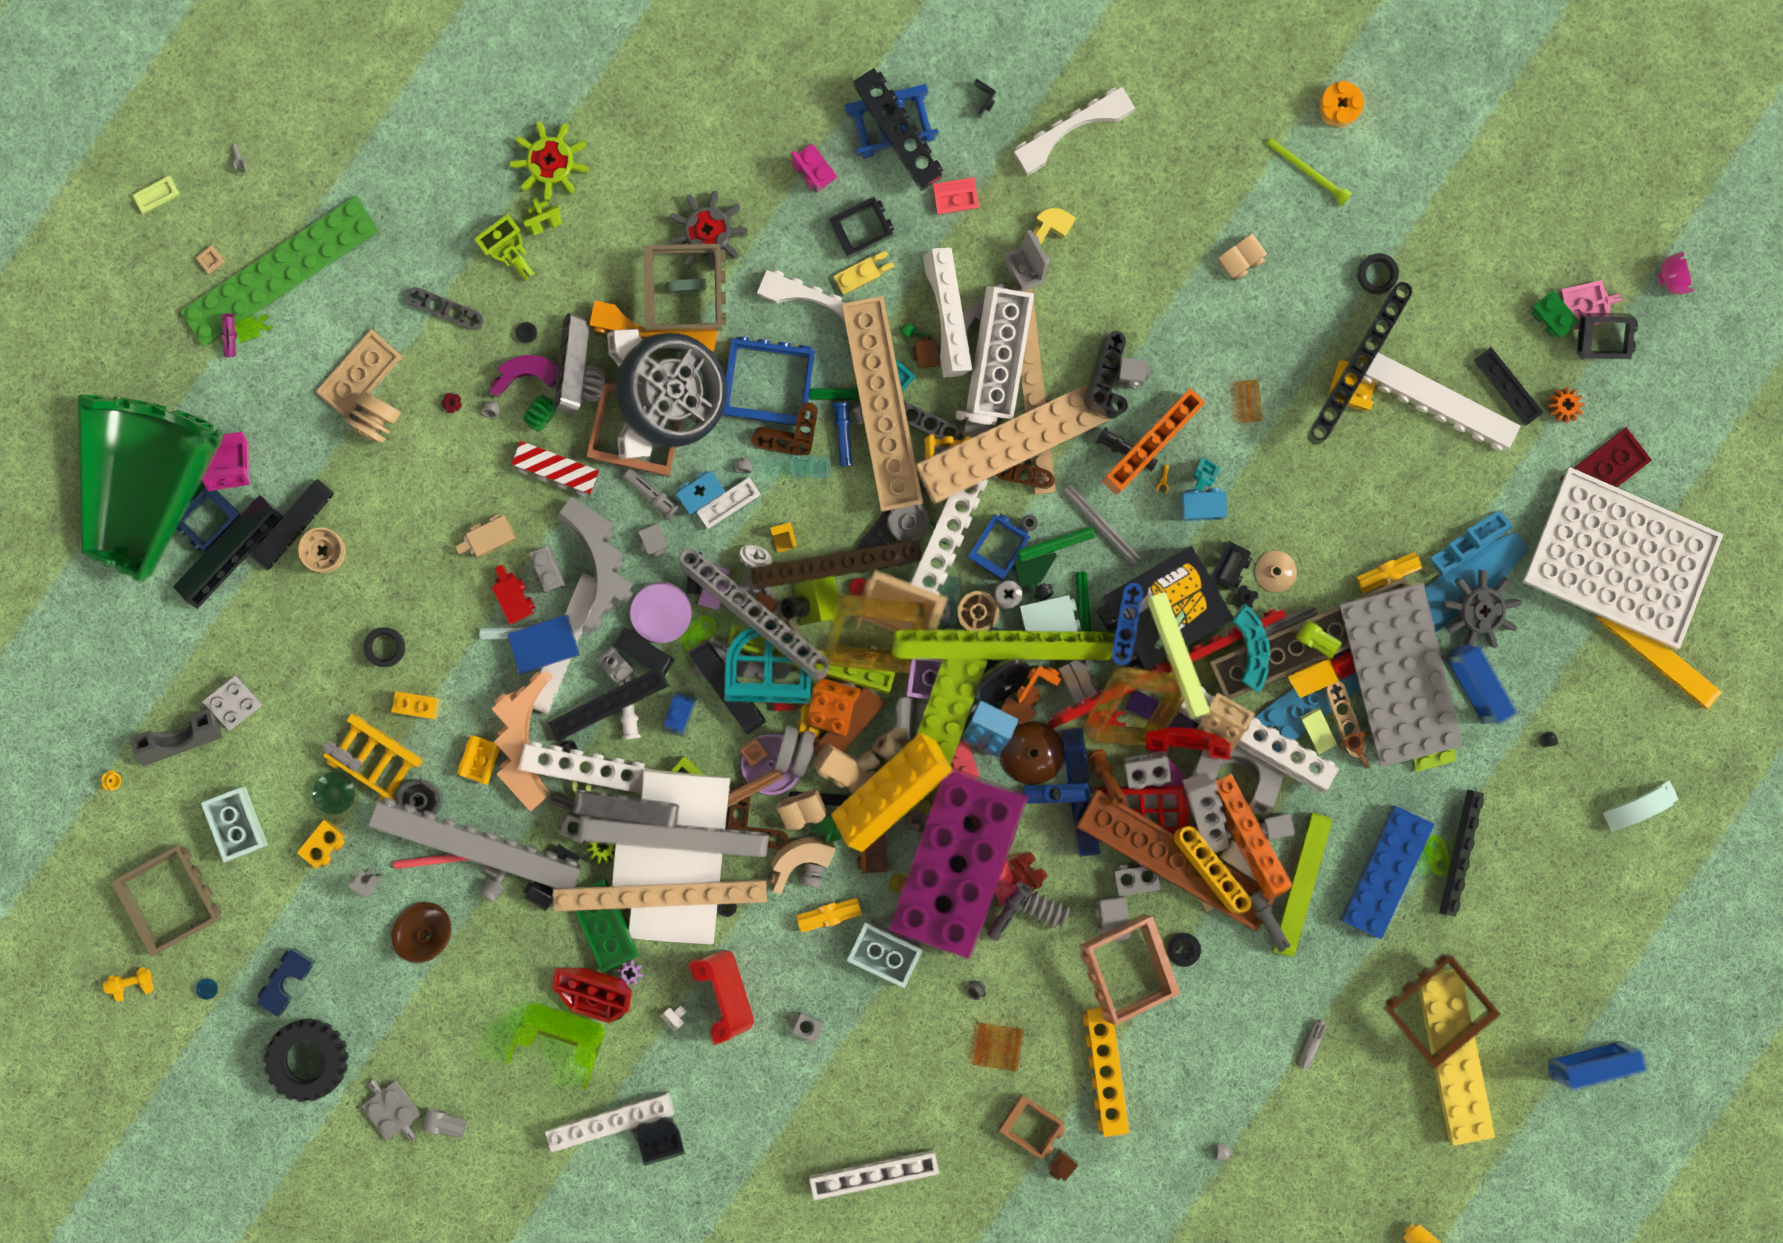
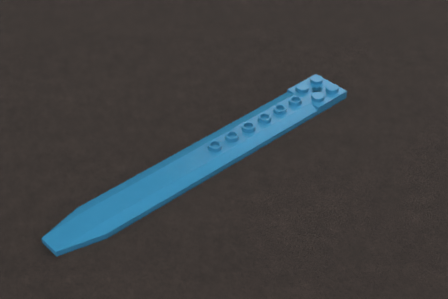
[1253,532,1529,752]

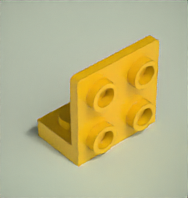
[1327,360,1376,412]

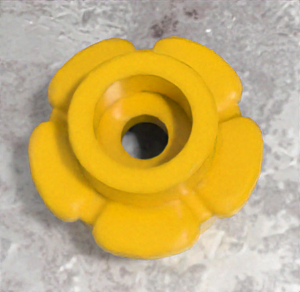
[101,770,121,791]

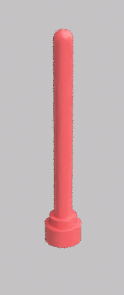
[393,854,469,869]

